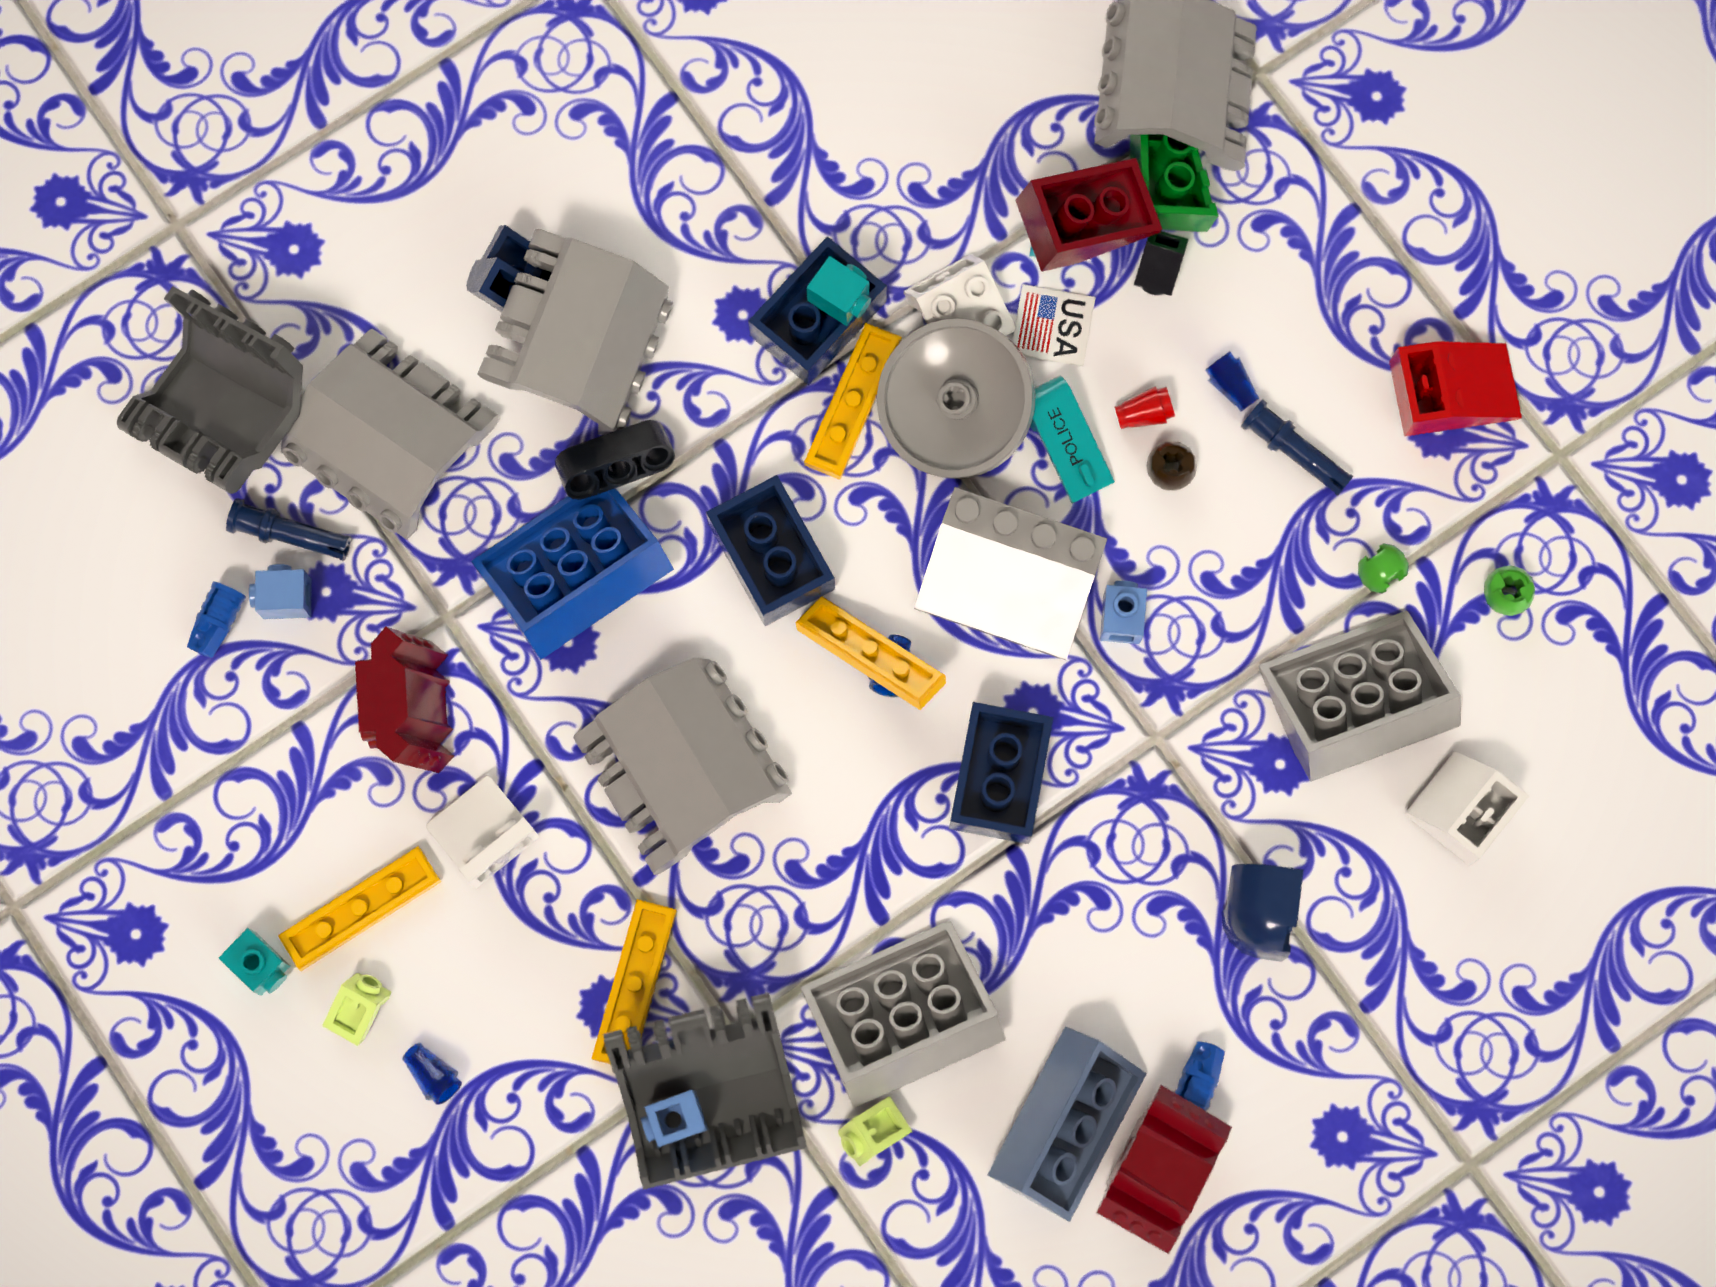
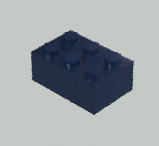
[748,236,887,386]
[706,475,835,626]
[949,702,1054,844]

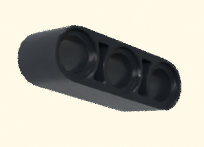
[555,420,675,500]

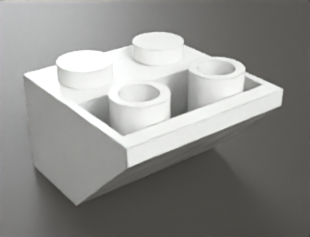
[1405,751,1529,866]

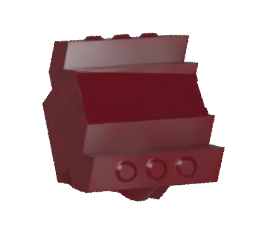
[355,626,454,773]
[1096,1085,1232,1254]

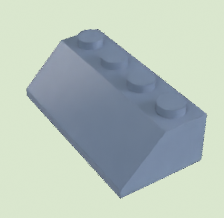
[987,1026,1147,1222]

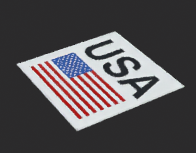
[1012,284,1096,367]

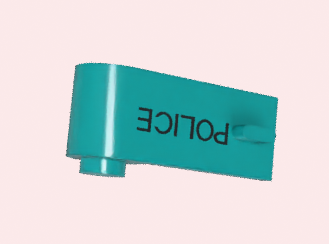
[1030,375,1115,503]

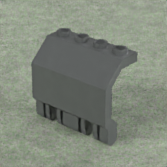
[117,286,303,494]
[603,992,807,1190]

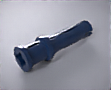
[1241,399,1354,496]
[226,498,351,561]

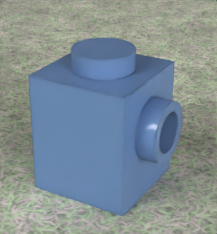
[249,564,312,619]
[1100,581,1147,644]

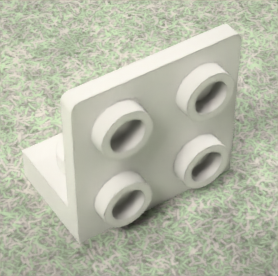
[903,254,1016,336]
[426,776,539,889]

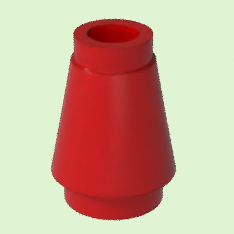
[1114,386,1175,429]

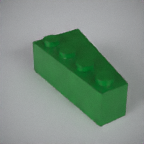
[1130,134,1219,232]

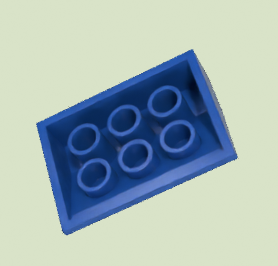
[471,488,674,660]

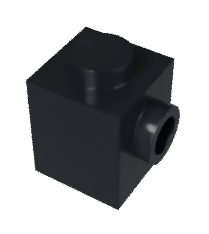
[1134,231,1189,296]

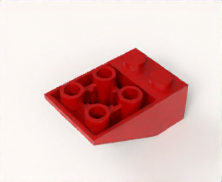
[1389,341,1522,437]

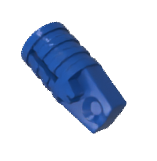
[187,581,246,658]
[1174,1041,1225,1112]

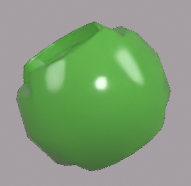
[1358,543,1409,594]
[1484,565,1535,616]

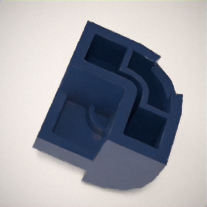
[466,225,551,312]
[1221,864,1304,962]

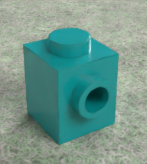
[807,256,871,326]
[218,928,291,996]

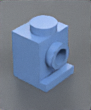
[641,1090,709,1147]

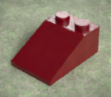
[1015,158,1163,272]

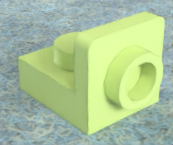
[322,973,391,1046]
[838,1096,913,1166]

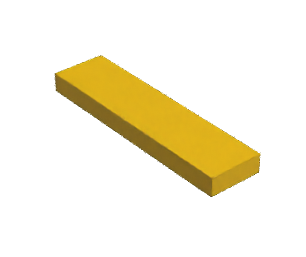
[804,323,902,480]
[795,596,946,710]
[278,846,442,971]
[591,899,677,1065]

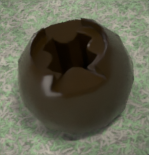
[1146,442,1197,491]

